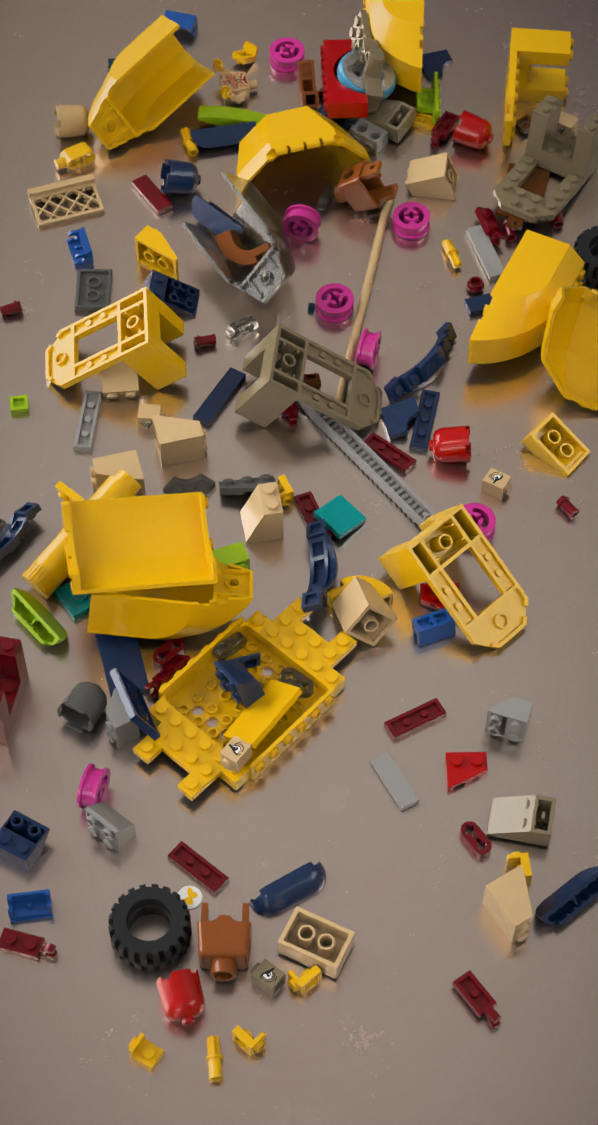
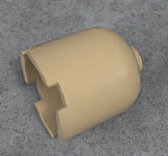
[54,105,90,138]

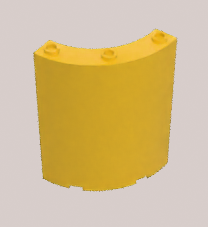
[61,492,221,595]

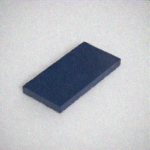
[95,634,150,697]
[110,668,160,741]

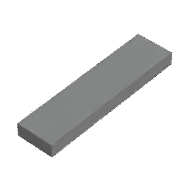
[466,225,504,281]
[73,390,103,453]

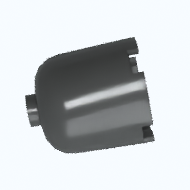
[57,682,107,733]

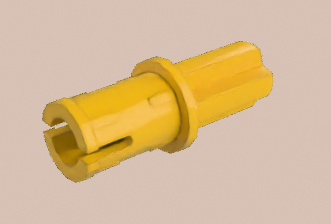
[180,127,199,157]
[442,239,462,269]
[206,1035,223,1082]

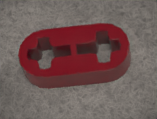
[153,638,185,669]
[460,821,492,858]

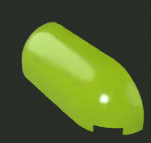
[11,588,68,645]

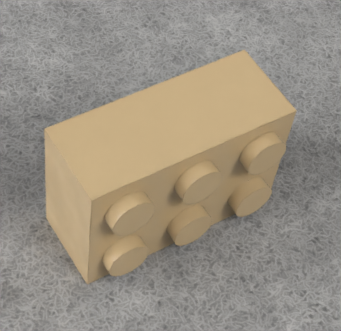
[278,906,355,979]

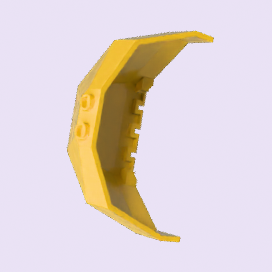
[236,106,370,204]
[541,286,598,410]

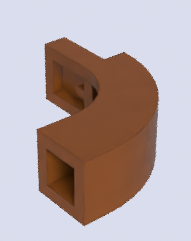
[297,59,319,108]
[215,230,277,265]

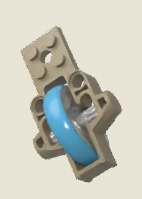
[337,9,396,113]

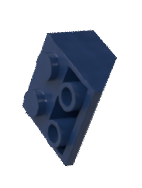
[213,660,265,709]
[0,810,50,873]

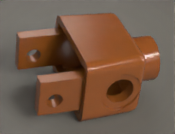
[334,160,399,212]
[197,903,252,981]

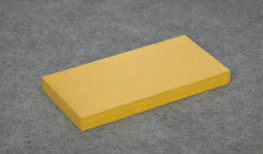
[223,679,303,750]

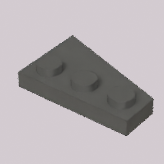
[218,474,276,495]

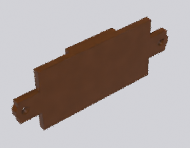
[495,163,550,230]

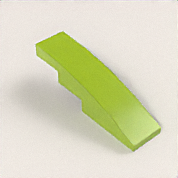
[197,106,266,127]

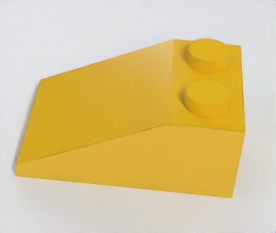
[135,225,179,280]
[521,412,591,476]

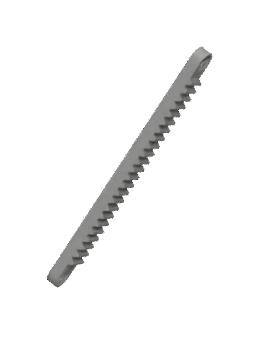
[296,400,436,525]

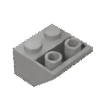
[485,697,534,742]
[85,801,136,852]

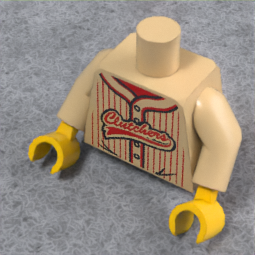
[213,58,258,106]

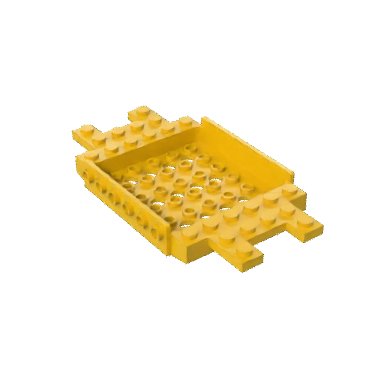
[133,597,357,801]

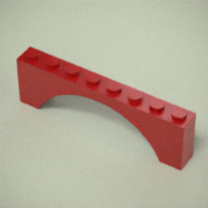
[320,39,368,118]

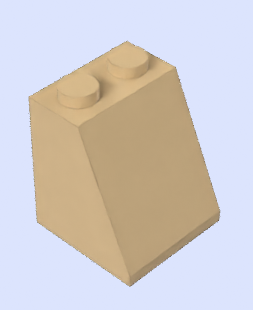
[405,152,459,200]
[100,351,140,399]
[152,415,207,467]
[89,450,146,496]
[240,482,284,544]
[332,576,398,646]
[482,865,533,944]

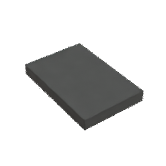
[74,269,113,313]

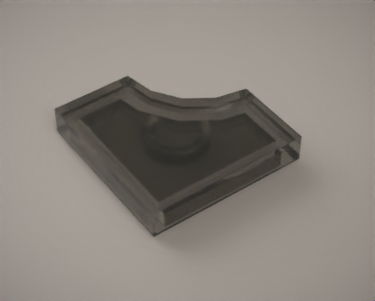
[163,473,216,496]

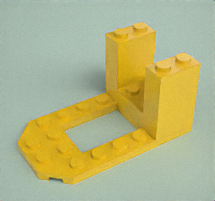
[503,28,574,146]
[46,287,187,390]
[378,503,529,649]

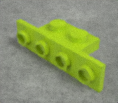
[416,71,441,124]

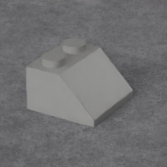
[105,688,140,748]

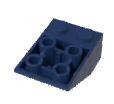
[143,270,200,317]

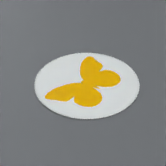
[178,886,202,909]

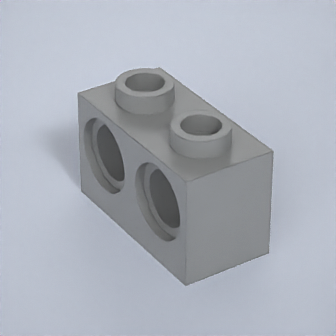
[350,118,388,155]

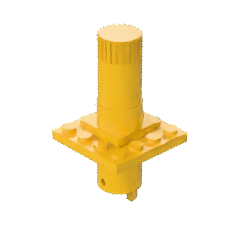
[21,470,142,599]

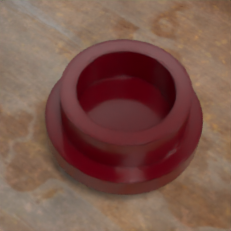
[467,277,484,293]

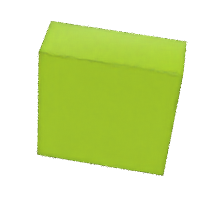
[9,395,29,415]

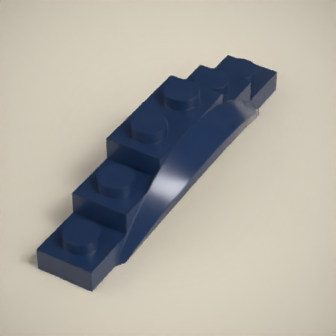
[384,322,457,403]
[0,502,42,562]
[301,519,338,613]

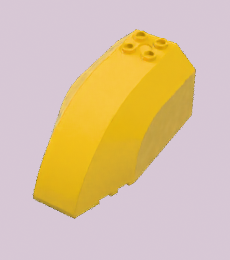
[363,0,424,93]
[88,15,215,150]
[467,230,586,364]
[87,558,253,640]

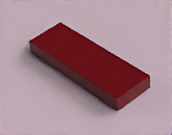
[132,174,173,216]
[364,432,416,475]
[294,491,332,538]
[384,698,447,741]
[168,841,229,895]

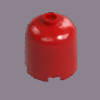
[452,110,494,150]
[429,425,471,463]
[156,968,205,1025]

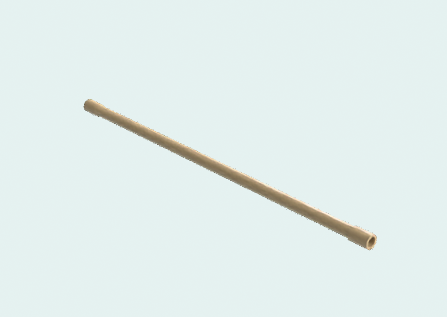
[335,199,394,403]

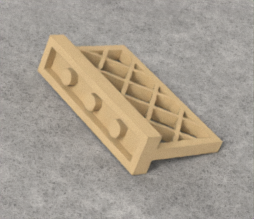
[27,173,104,228]

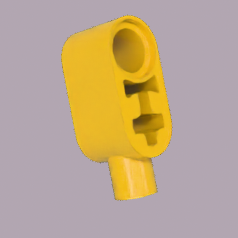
[54,142,96,170]

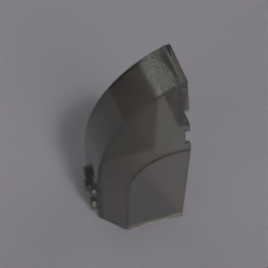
[181,171,295,304]

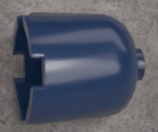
[160,159,201,195]

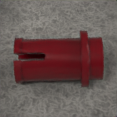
[553,209,564,228]
[502,219,517,241]
[0,300,23,317]
[193,334,216,349]
[556,495,580,519]

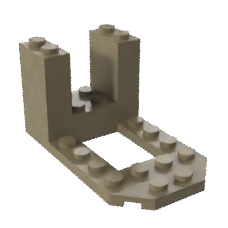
[493,95,598,222]
[235,324,383,431]

